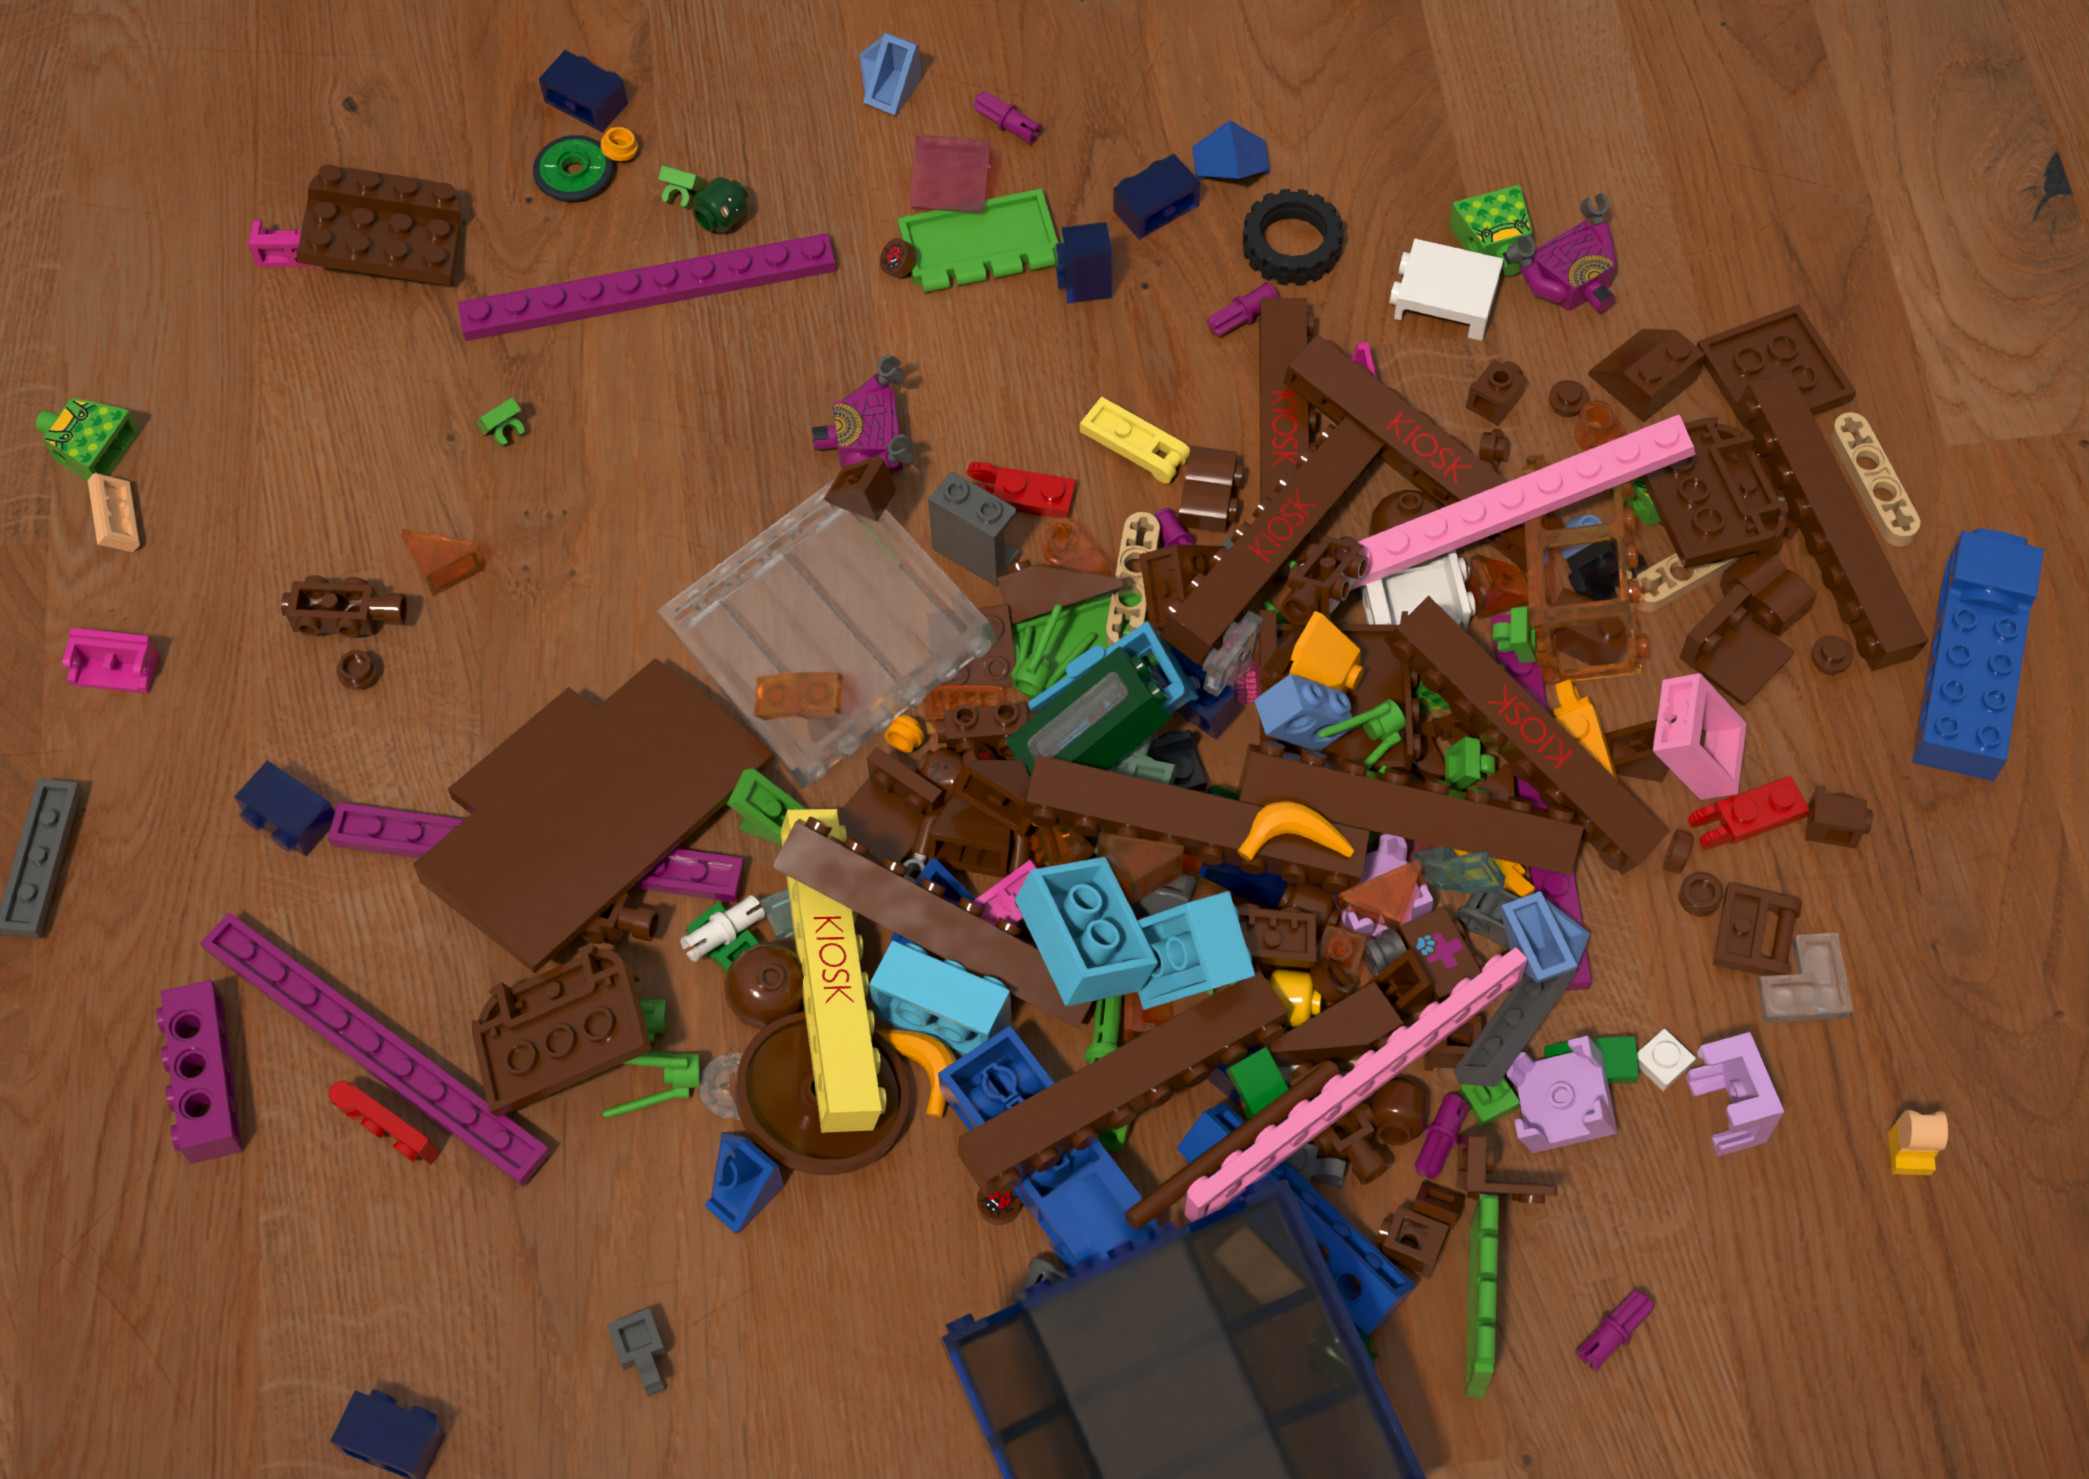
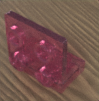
[910,135,992,213]

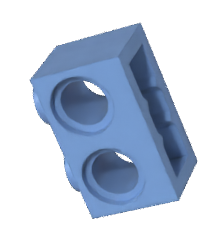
[1254,674,1354,752]

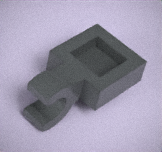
[1286,1143,1346,1188]
[607,1308,666,1397]

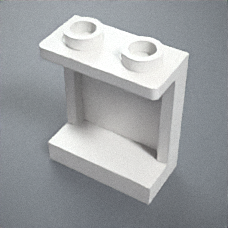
[1389,239,1503,341]
[1359,550,1475,632]

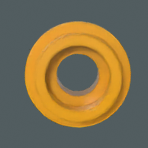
[600,127,638,161]
[884,715,924,752]

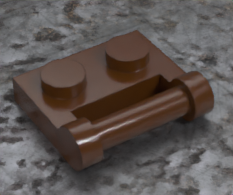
[1712,883,1802,983]

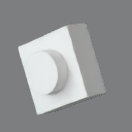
[1637,1028,1696,1092]

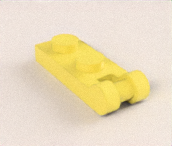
[1080,396,1190,484]

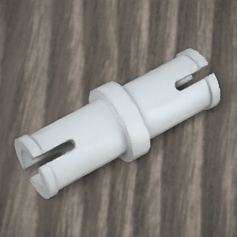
[680,895,765,962]

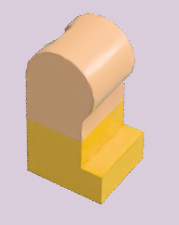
[1888,1110,1948,1176]

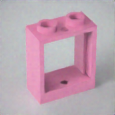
[1653,673,1747,800]

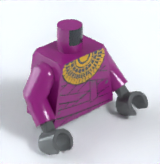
[1506,193,1617,313]
[812,355,914,471]

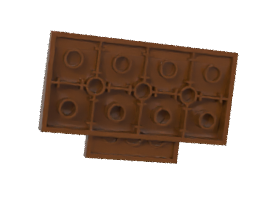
[413,658,775,973]

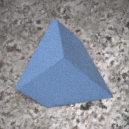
[859,32,922,115]
[1500,891,1590,983]

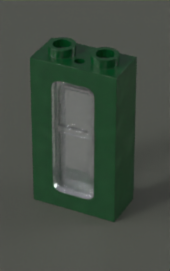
[1005,646,1173,777]

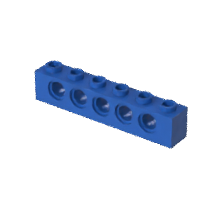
[1176,1102,1417,1335]

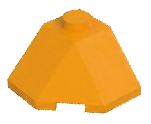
[1289,611,1364,695]

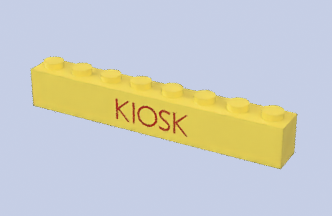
[780,809,886,1133]

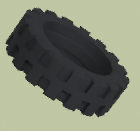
[1242,189,1343,286]

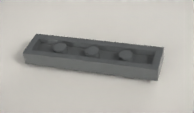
[0,778,83,939]
[1453,970,1577,1087]

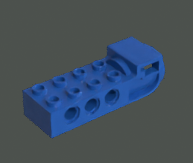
[1911,528,2044,781]
[938,1025,1161,1291]

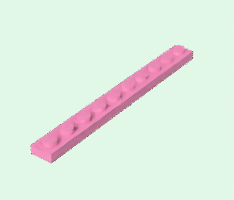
[1300,414,1696,591]
[1184,947,1528,1227]

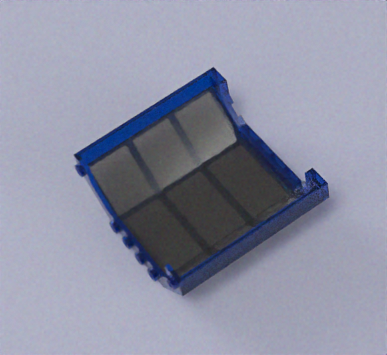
[939,1176,1426,1479]

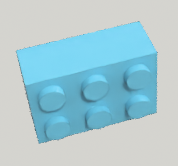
[1014,857,1158,1006]
[1137,891,1255,1010]
[869,941,1012,1056]

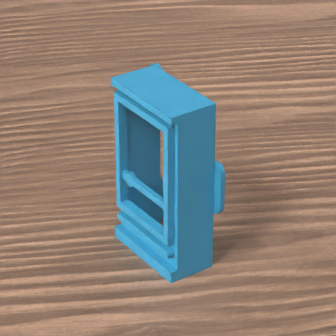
[1027,621,1199,750]

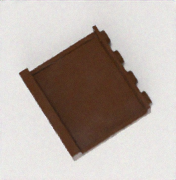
[1258,610,1421,775]

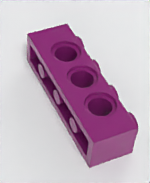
[156,979,243,1164]

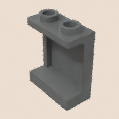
[928,472,1020,587]

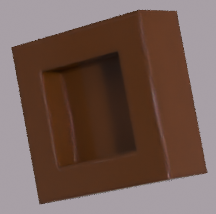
[1412,1181,1464,1230]

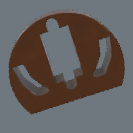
[1411,713,1484,781]

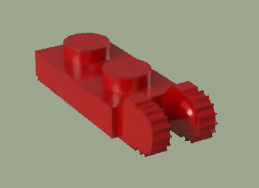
[967,461,1076,520]
[1687,776,1810,850]
[328,1080,440,1165]

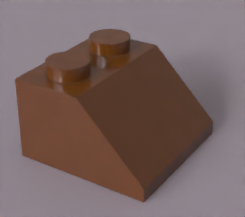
[1588,329,1705,423]

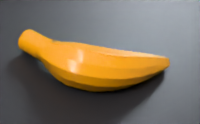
[1237,801,1354,861]
[875,1029,956,1118]

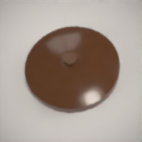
[734,1012,910,1175]

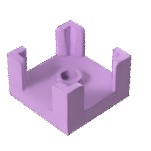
[1334,834,1433,948]
[1685,1032,1784,1157]
[1506,1036,1618,1153]

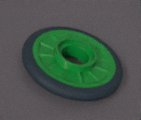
[533,135,614,202]

